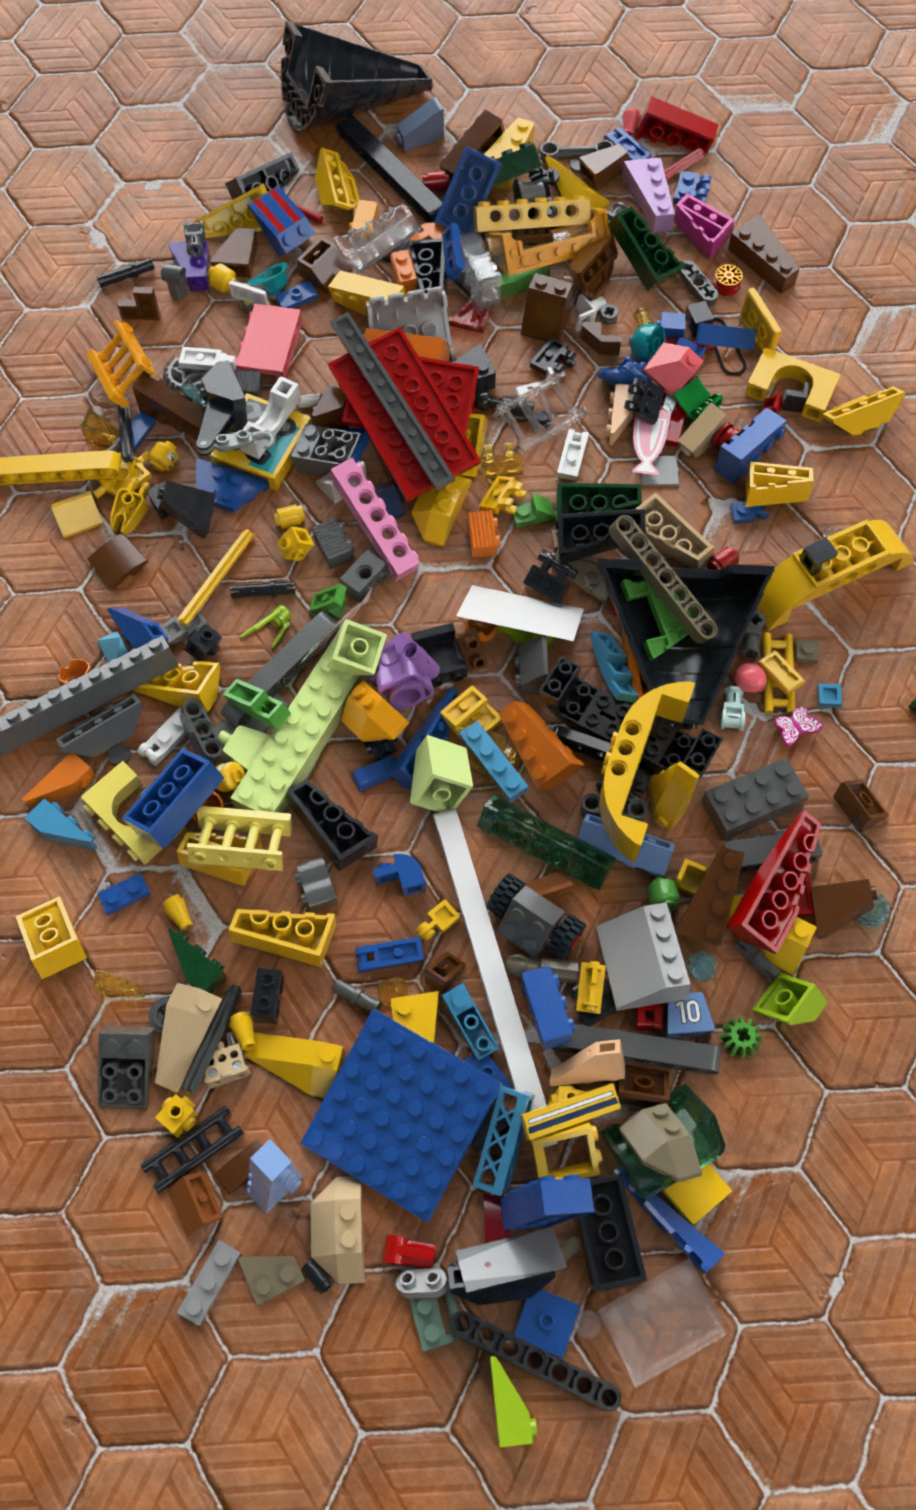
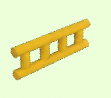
[762,632,796,715]

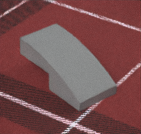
[160,611,210,645]

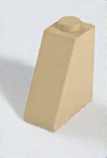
[678,403,729,459]

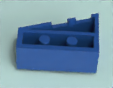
[521,966,576,1050]

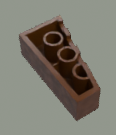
[440,109,505,181]

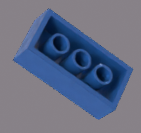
[434,146,502,238]
[122,748,224,849]
[500,1174,594,1231]

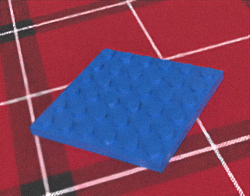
[301,1009,503,1223]

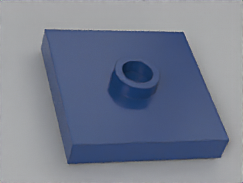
[514,1289,580,1359]

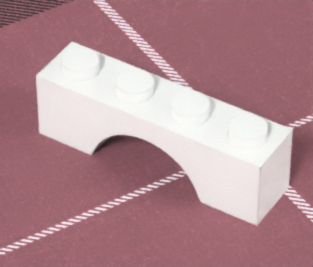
[241,376,301,459]

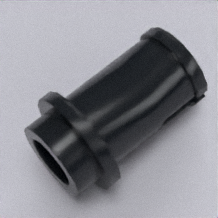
[301,1259,333,1294]

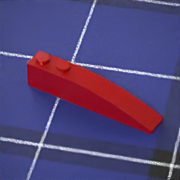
[726,810,822,954]

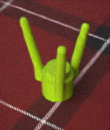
[240,605,292,650]

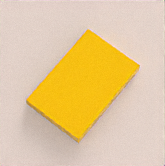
[739,288,782,353]

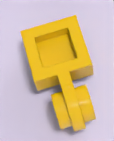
[416,899,461,942]

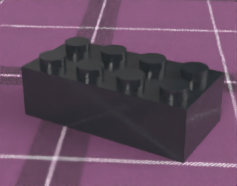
[576,1173,647,1294]

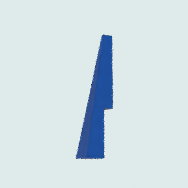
[388,688,458,790]
[613,1166,725,1275]

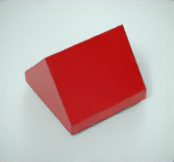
[760,393,783,415]

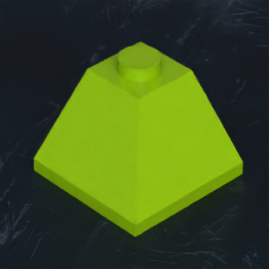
[752,973,828,1025]

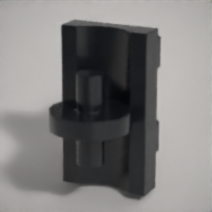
[528,160,560,197]

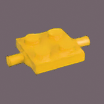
[92,451,152,499]

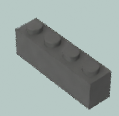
[722,831,822,874]

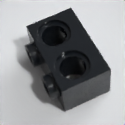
[250,968,285,1025]

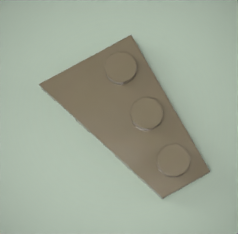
[552,550,609,605]

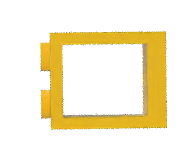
[530,1120,603,1180]

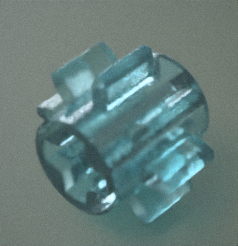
[687,951,719,981]

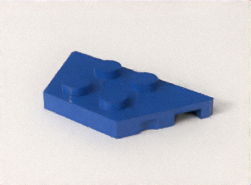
[196,458,269,513]

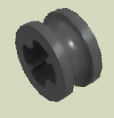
[600,304,618,325]

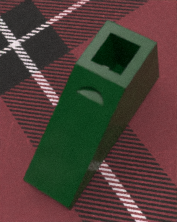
[168,928,226,994]

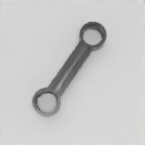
[540,140,614,163]

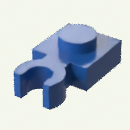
[730,501,769,525]

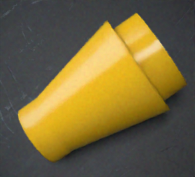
[162,894,193,931]
[229,1012,256,1051]

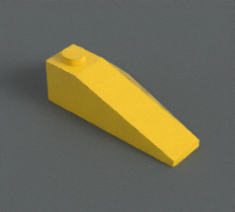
[545,155,610,214]
[133,661,220,713]
[648,761,700,831]
[727,895,817,976]
[245,1033,345,1099]

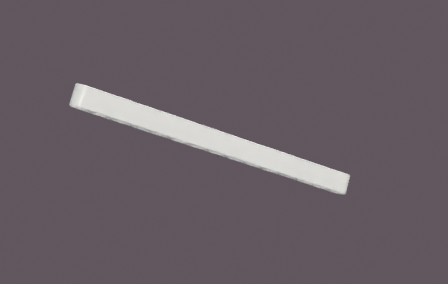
[433,808,558,1148]

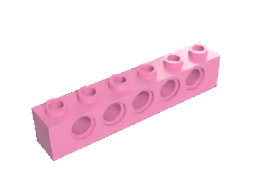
[329,458,420,582]

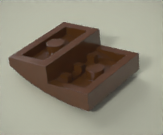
[87,533,148,589]

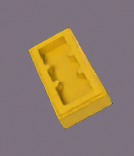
[758,650,805,695]

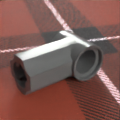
[161,263,188,301]

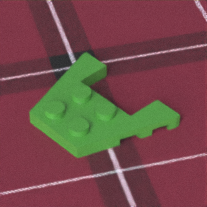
[620,579,693,661]

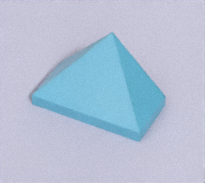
[97,631,128,663]

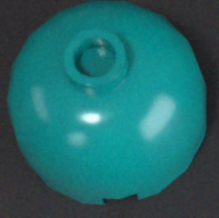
[629,324,665,362]

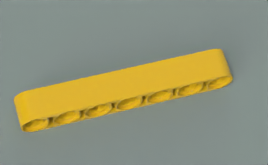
[0,450,121,485]

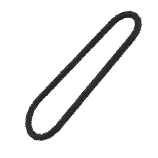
[714,317,747,375]

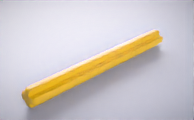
[178,529,254,627]

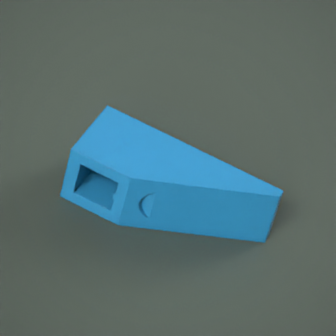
[24,798,97,850]
[439,983,499,1061]

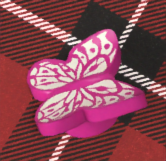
[775,706,823,747]

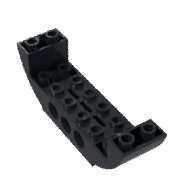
[539,656,723,778]

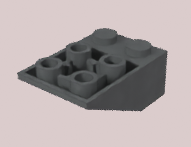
[290,424,362,475]
[98,1026,155,1108]

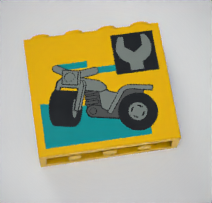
[209,393,313,491]

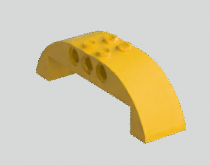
[599,681,695,863]

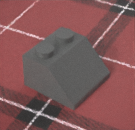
[514,635,549,695]

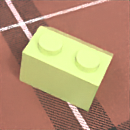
[327,619,387,676]

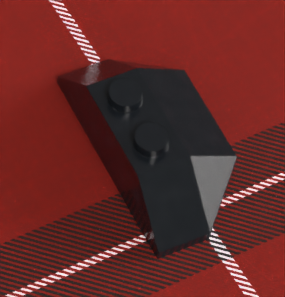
[447,1260,556,1305]

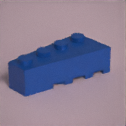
[715,408,787,484]

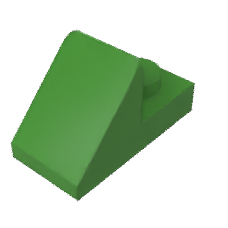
[512,493,556,528]
[309,583,347,619]

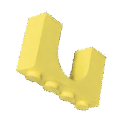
[81,761,186,865]

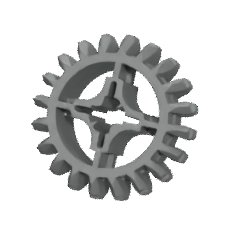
[162,354,209,402]

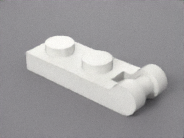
[557,429,589,481]
[137,707,187,766]

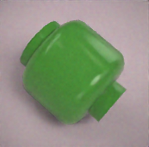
[647,877,680,912]

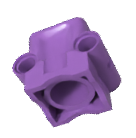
[363,631,440,711]

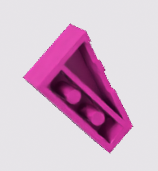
[673,193,735,259]

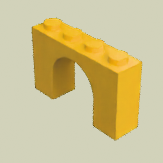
[745,347,841,423]

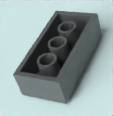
[701,757,809,841]

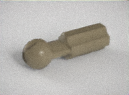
[506,954,578,984]

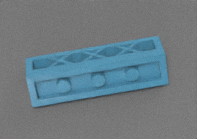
[473,1086,535,1196]

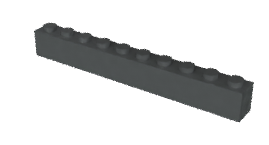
[0,636,179,756]

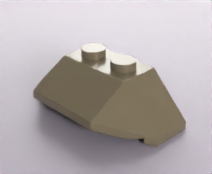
[620,1103,702,1183]

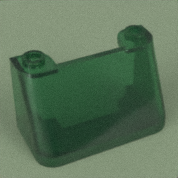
[600,1083,725,1198]

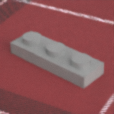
[177,1240,242,1326]

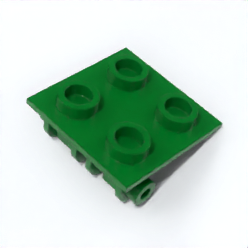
[673,377,723,422]

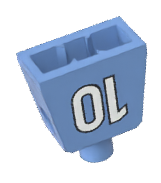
[665,990,715,1039]

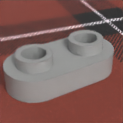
[396,1268,449,1299]

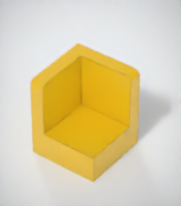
[675,859,707,896]

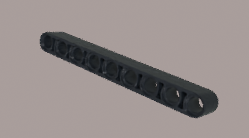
[336,115,442,223]

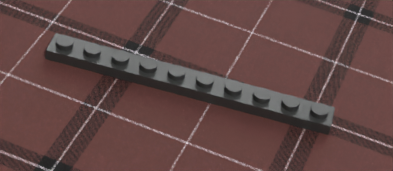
[330,312,454,491]

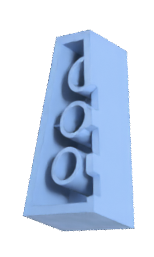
[246,1139,303,1214]

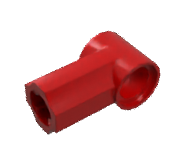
[382,1235,436,1268]

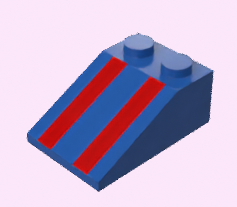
[247,185,316,257]

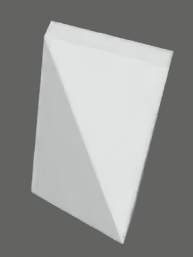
[229,281,268,305]

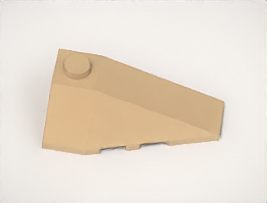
[155,983,222,1094]

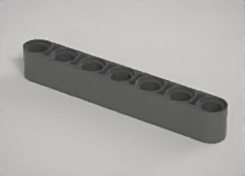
[221,611,338,727]
[551,1024,721,1075]

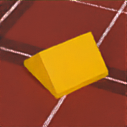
[51,490,104,539]

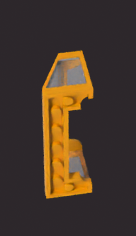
[484,208,610,275]

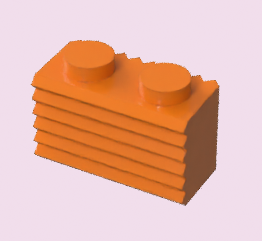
[390,250,418,294]
[467,510,501,558]

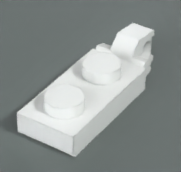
[178,347,237,370]

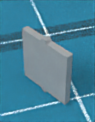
[640,456,680,487]

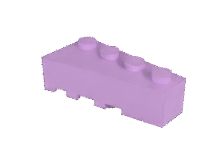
[622,157,675,232]

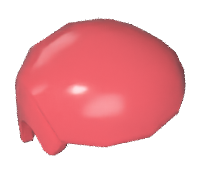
[733,663,767,693]

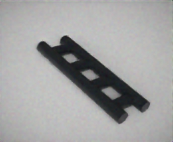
[140,1105,244,1194]

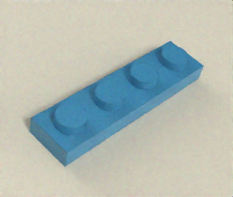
[459,721,529,802]

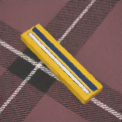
[520,1083,621,1140]

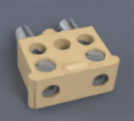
[202,1032,251,1088]

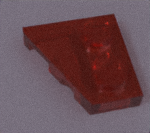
[448,295,495,334]

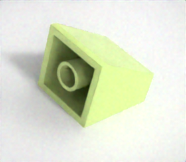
[410,735,473,812]

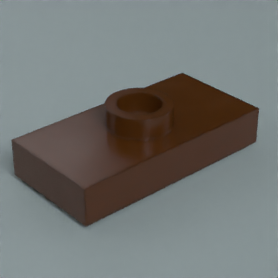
[512,227,553,245]

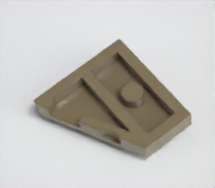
[238,1256,306,1306]

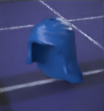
[597,355,652,387]

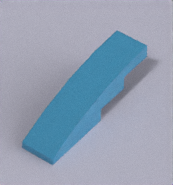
[590,631,639,703]

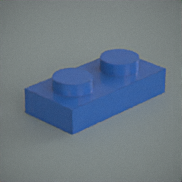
[97,872,151,916]

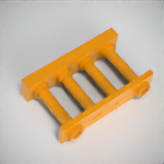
[86,319,156,409]

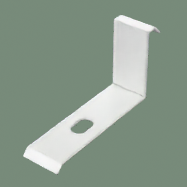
[515,367,555,396]

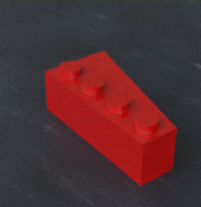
[634,96,719,153]

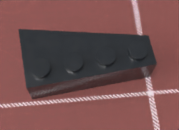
[408,239,448,296]
[558,509,647,564]
[287,779,378,871]

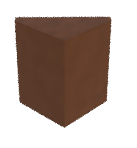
[833,779,889,834]
[616,1065,670,1108]

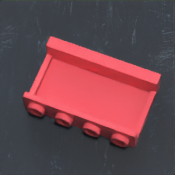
[235,303,302,381]

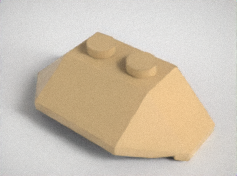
[310,1176,365,1284]

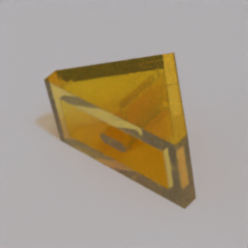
[80,408,120,448]

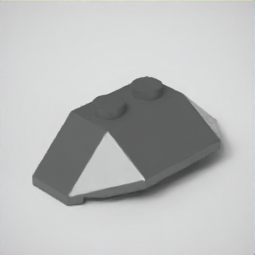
[56,694,143,757]

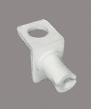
[575,294,607,331]

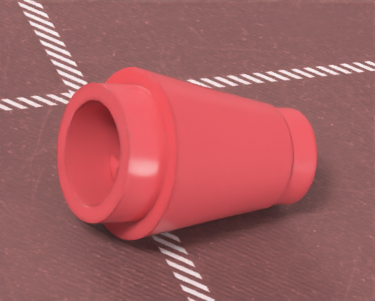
[623,108,641,137]

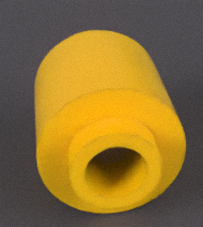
[273,504,306,529]

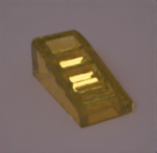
[93,969,146,997]

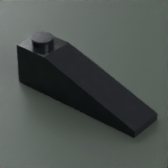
[225,152,299,200]

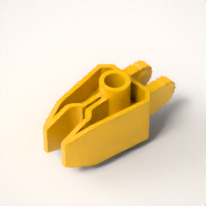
[110,477,151,535]

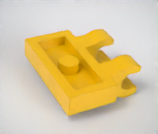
[478,476,528,515]

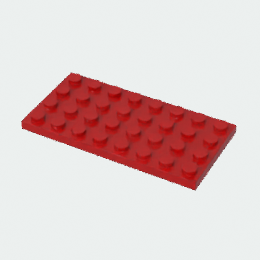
[328,326,481,502]

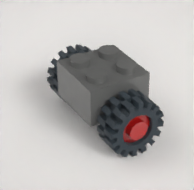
[486,873,587,960]

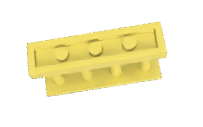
[187,806,292,871]

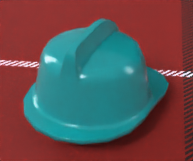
[248,262,288,294]

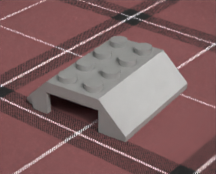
[366,286,456,362]

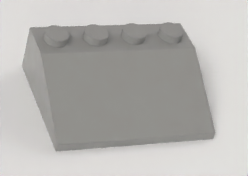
[596,902,690,1011]

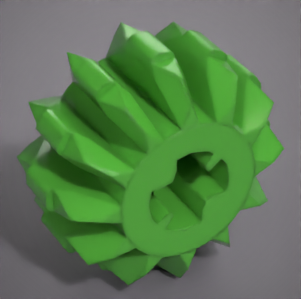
[720,1016,763,1059]

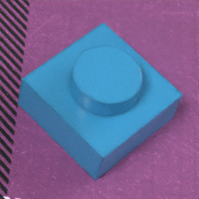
[817,683,842,708]

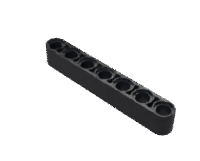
[448,1311,622,1411]

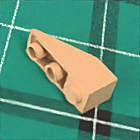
[606,384,639,446]
[550,1039,625,1086]

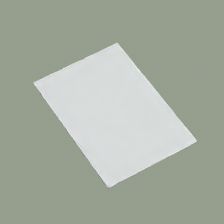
[456,585,584,641]

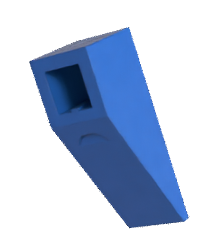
[108,608,169,649]

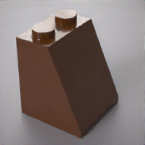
[521,273,573,342]

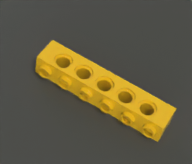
[473,195,590,232]

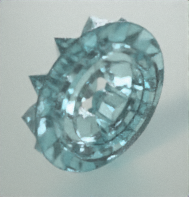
[181,383,205,404]
[857,892,890,928]

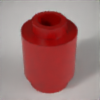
[422,170,449,191]
[707,546,739,570]

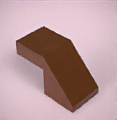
[580,322,621,355]

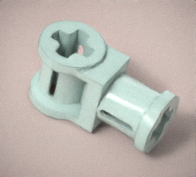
[720,686,745,731]

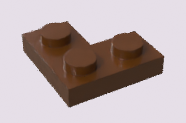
[117,287,161,320]

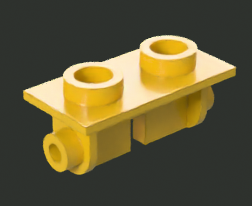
[576,961,606,1014]

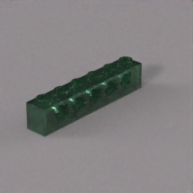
[477,794,617,891]

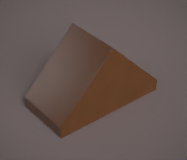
[424,951,466,993]

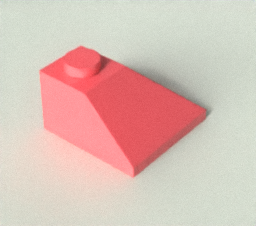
[643,343,703,398]

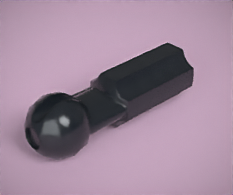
[474,391,535,420]

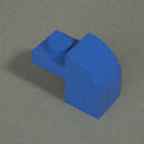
[373,854,426,896]

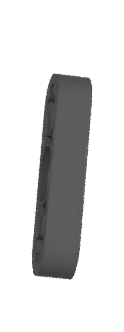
[679,261,718,307]

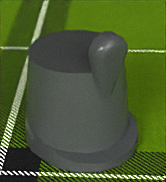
[513,176,549,211]

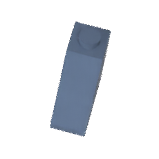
[395,97,444,152]

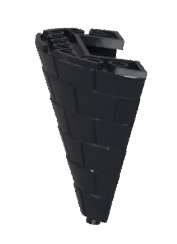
[281,21,433,131]
[597,558,775,729]

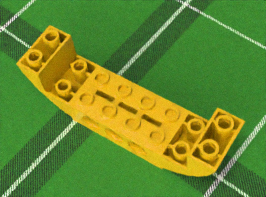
[756,520,914,630]

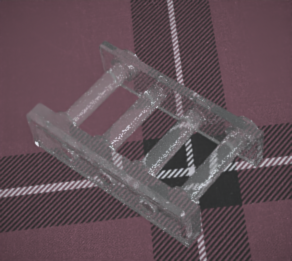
[492,371,589,457]

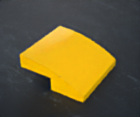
[440,685,502,741]
[658,1150,732,1226]

